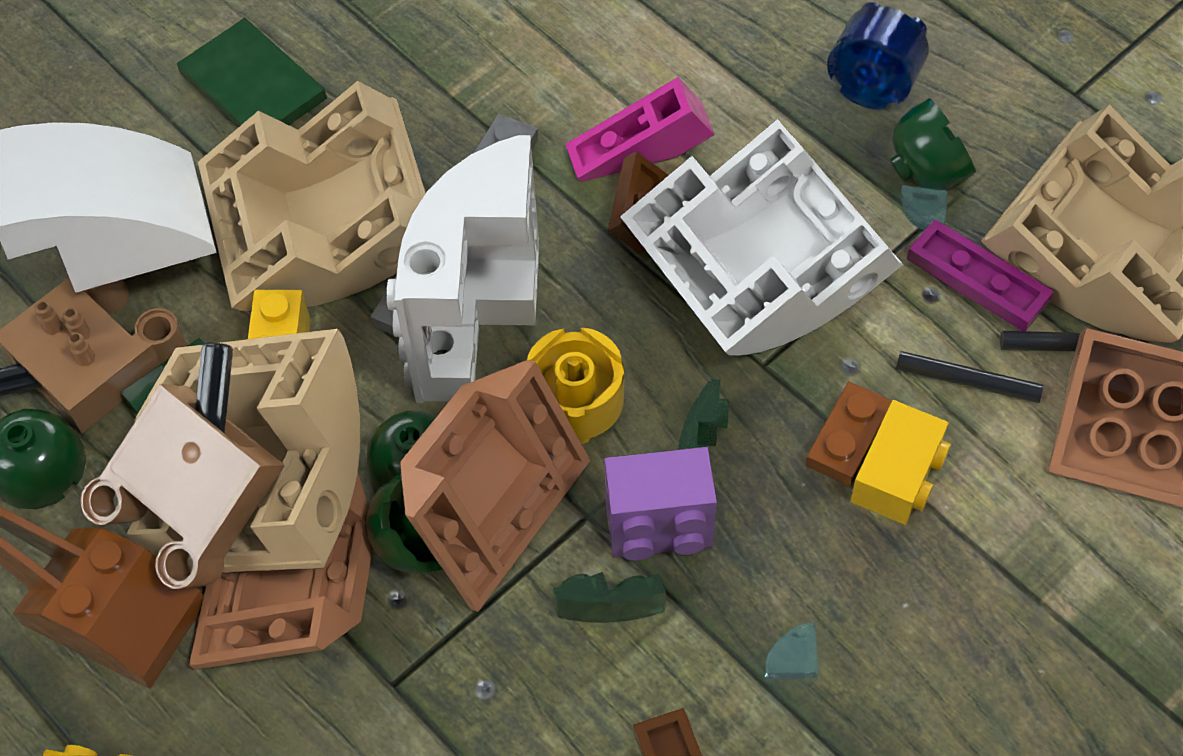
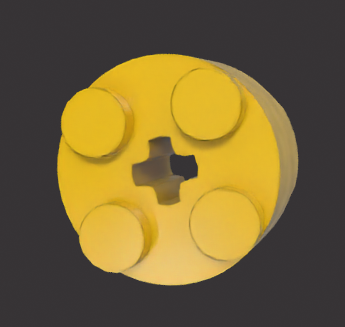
[527,328,624,444]

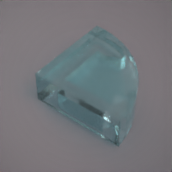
[900,185,947,231]
[764,623,818,679]

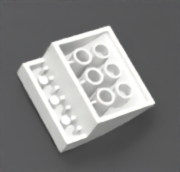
[0,123,217,293]

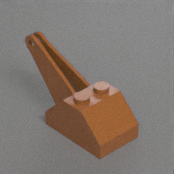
[0,507,204,689]

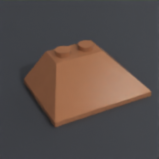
[400,360,591,612]
[189,471,372,670]

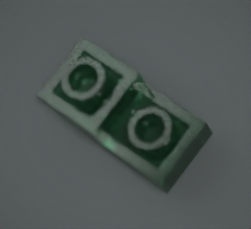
[677,379,729,450]
[553,572,666,623]

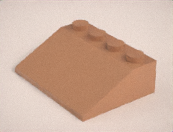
[1048,328,1183,507]

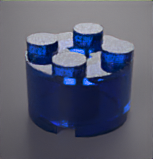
[827,2,929,109]

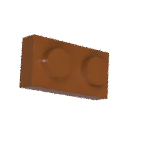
[805,381,892,486]

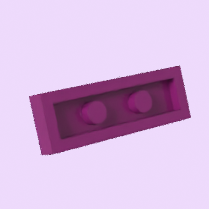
[906,219,1054,331]

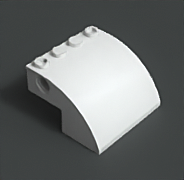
[620,119,903,355]
[387,135,539,403]

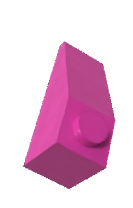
[566,77,715,182]

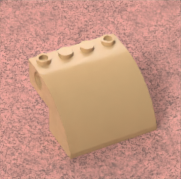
[198,81,426,311]
[981,104,1183,343]
[126,329,360,573]

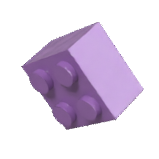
[604,447,717,560]

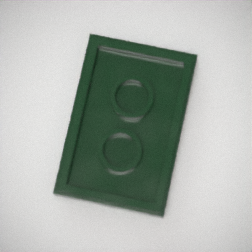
[177,17,327,127]

